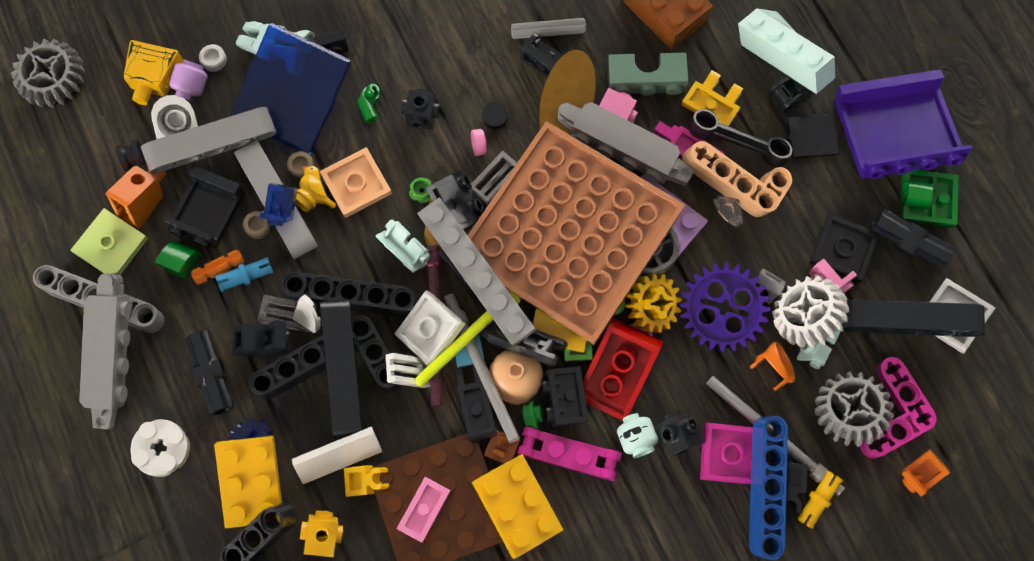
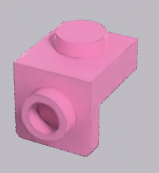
[809,259,857,293]

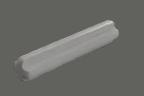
[511,18,586,39]

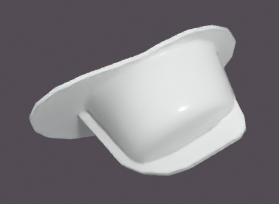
[151,95,198,139]

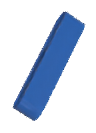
[749,416,788,560]

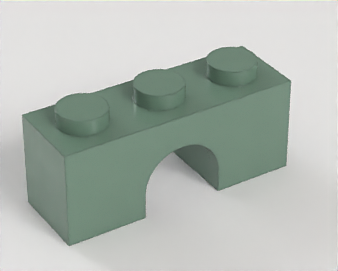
[607,53,688,96]

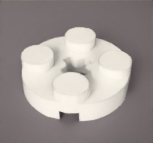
[131,419,190,477]

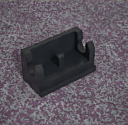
[520,32,563,78]

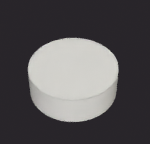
[199,44,227,72]

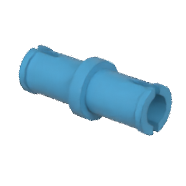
[215,257,273,292]

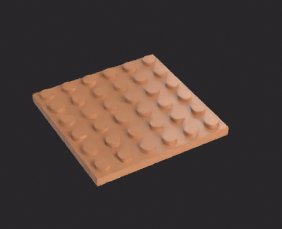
[467,121,685,345]

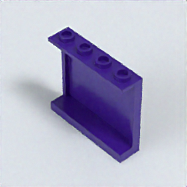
[834,69,972,179]

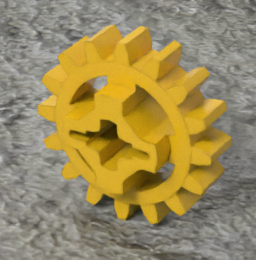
[625,274,682,333]

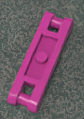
[517,427,622,481]

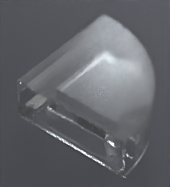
[713,195,744,227]

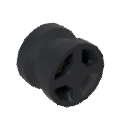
[116,140,146,171]

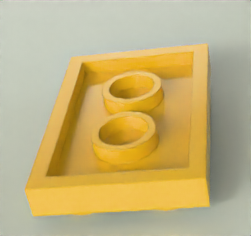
[214,436,282,528]
[472,454,563,559]

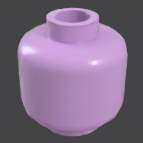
[169,60,208,100]

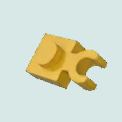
[344,465,389,497]

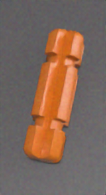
[191,250,244,285]

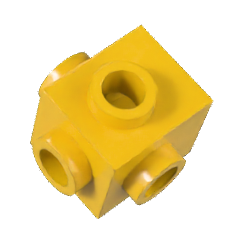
[300,511,343,557]

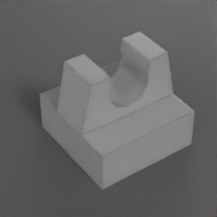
[755,268,786,304]

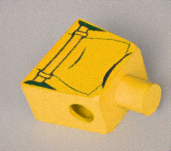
[124,40,183,105]

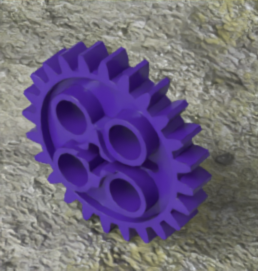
[680,263,770,352]

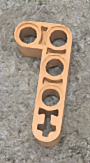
[682,141,792,217]

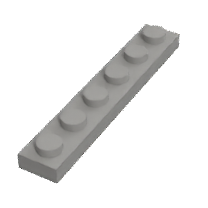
[417,197,536,347]

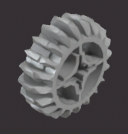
[11,39,86,108]
[815,371,894,447]

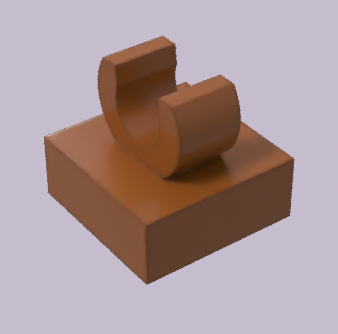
[484,430,520,464]

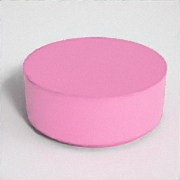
[471,129,487,156]

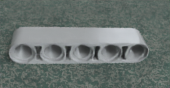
[141,107,277,173]
[234,140,318,260]
[33,265,165,333]

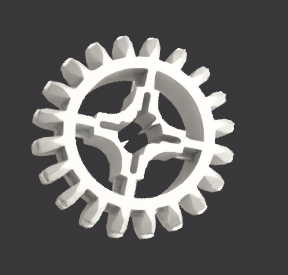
[772,275,849,348]

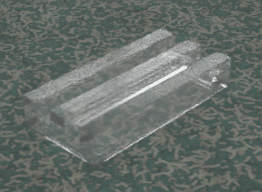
[257,295,318,333]

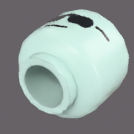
[617,413,658,458]

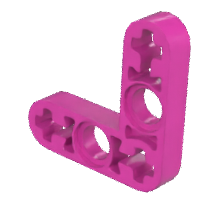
[860,357,936,459]

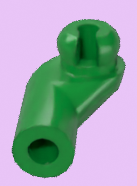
[358,83,380,123]

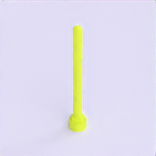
[415,290,521,386]

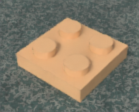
[320,147,392,218]

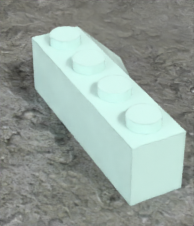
[738,9,835,94]

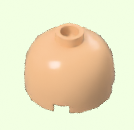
[489,350,543,405]

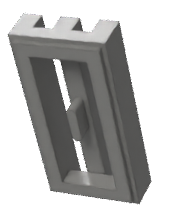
[471,151,517,206]

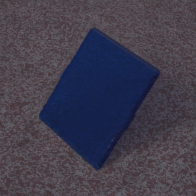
[231,23,351,155]

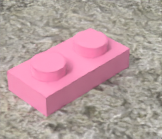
[397,477,451,543]

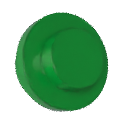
[523,401,544,429]

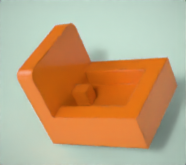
[902,449,950,497]

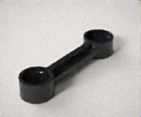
[688,109,792,168]

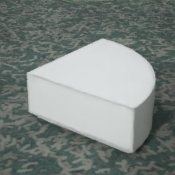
[292,295,321,333]

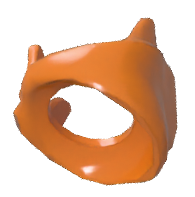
[750,342,795,391]

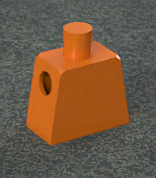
[105,166,166,230]

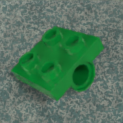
[900,170,959,228]

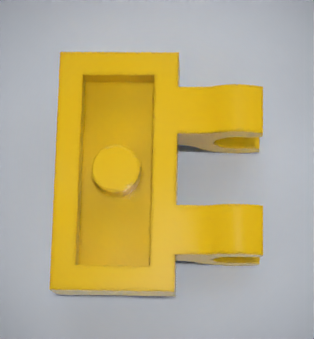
[681,70,743,126]

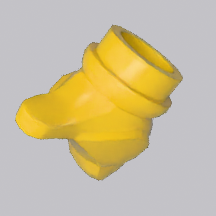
[292,166,337,212]

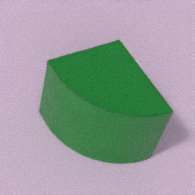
[155,241,202,280]

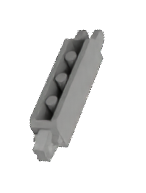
[557,102,694,186]
[79,273,132,429]

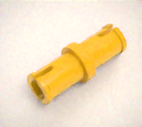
[797,470,844,529]

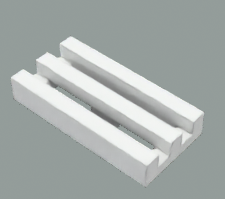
[386,353,431,388]

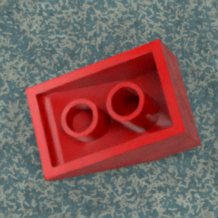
[583,318,663,421]

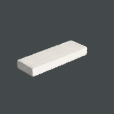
[292,427,382,484]

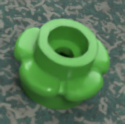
[409,177,431,203]

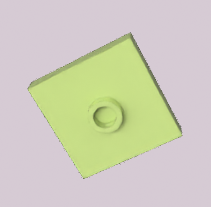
[70,208,149,275]

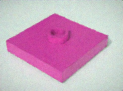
[700,423,753,485]

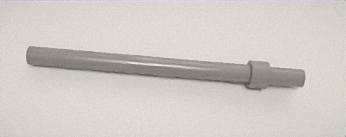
[444,294,520,443]
[706,376,845,496]

